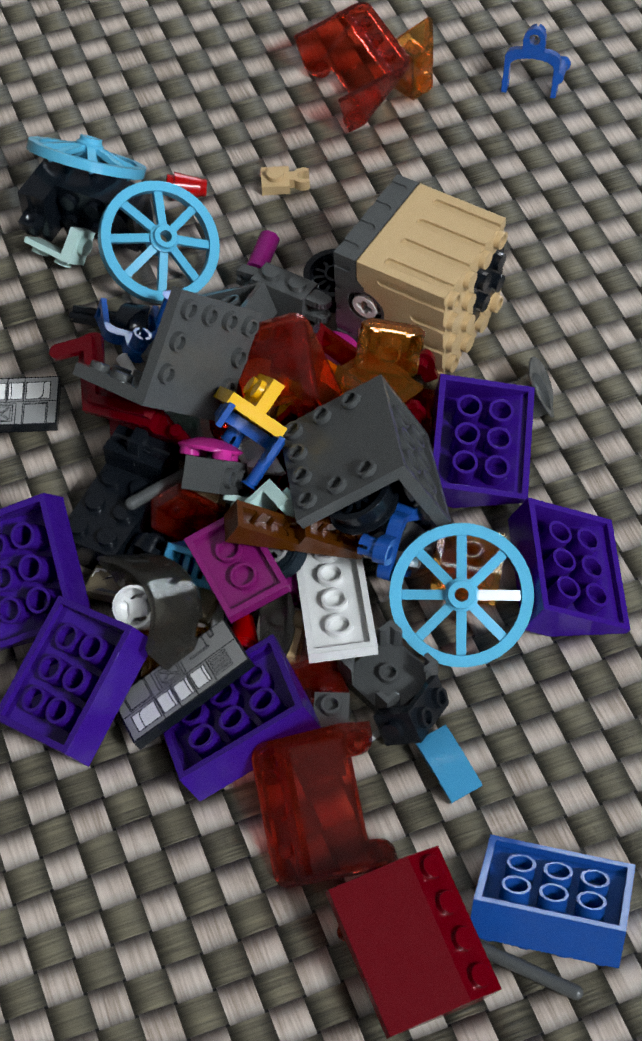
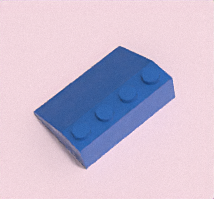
[470,834,636,968]

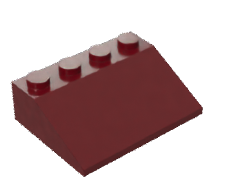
[325,846,502,1039]

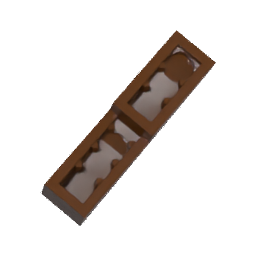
[224,500,364,560]

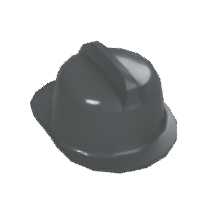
[515,356,555,419]

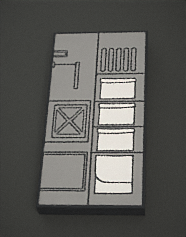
[0,376,61,433]
[118,618,255,750]

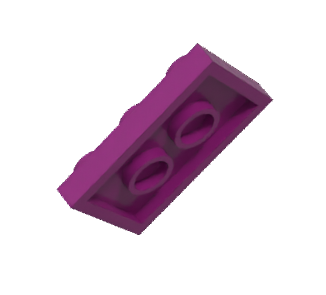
[184,517,292,623]

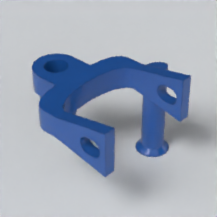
[501,24,571,98]
[94,290,171,363]
[214,402,286,491]
[357,502,425,581]

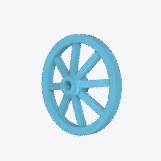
[26,134,147,181]
[98,180,220,304]
[389,523,534,667]

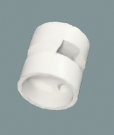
[112,585,171,630]

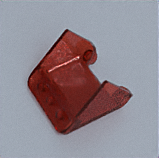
[294,2,411,133]
[209,313,342,441]
[252,721,398,888]

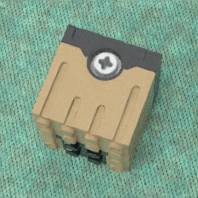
[333,174,508,378]

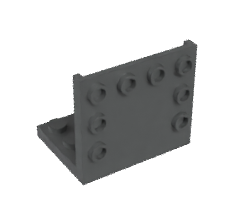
[73,286,263,421]
[282,374,452,529]

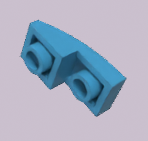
[415,725,483,804]

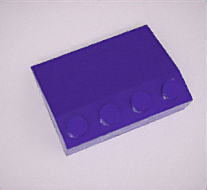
[430,373,535,508]
[0,493,91,651]
[508,497,631,637]
[0,596,154,767]
[163,634,322,801]

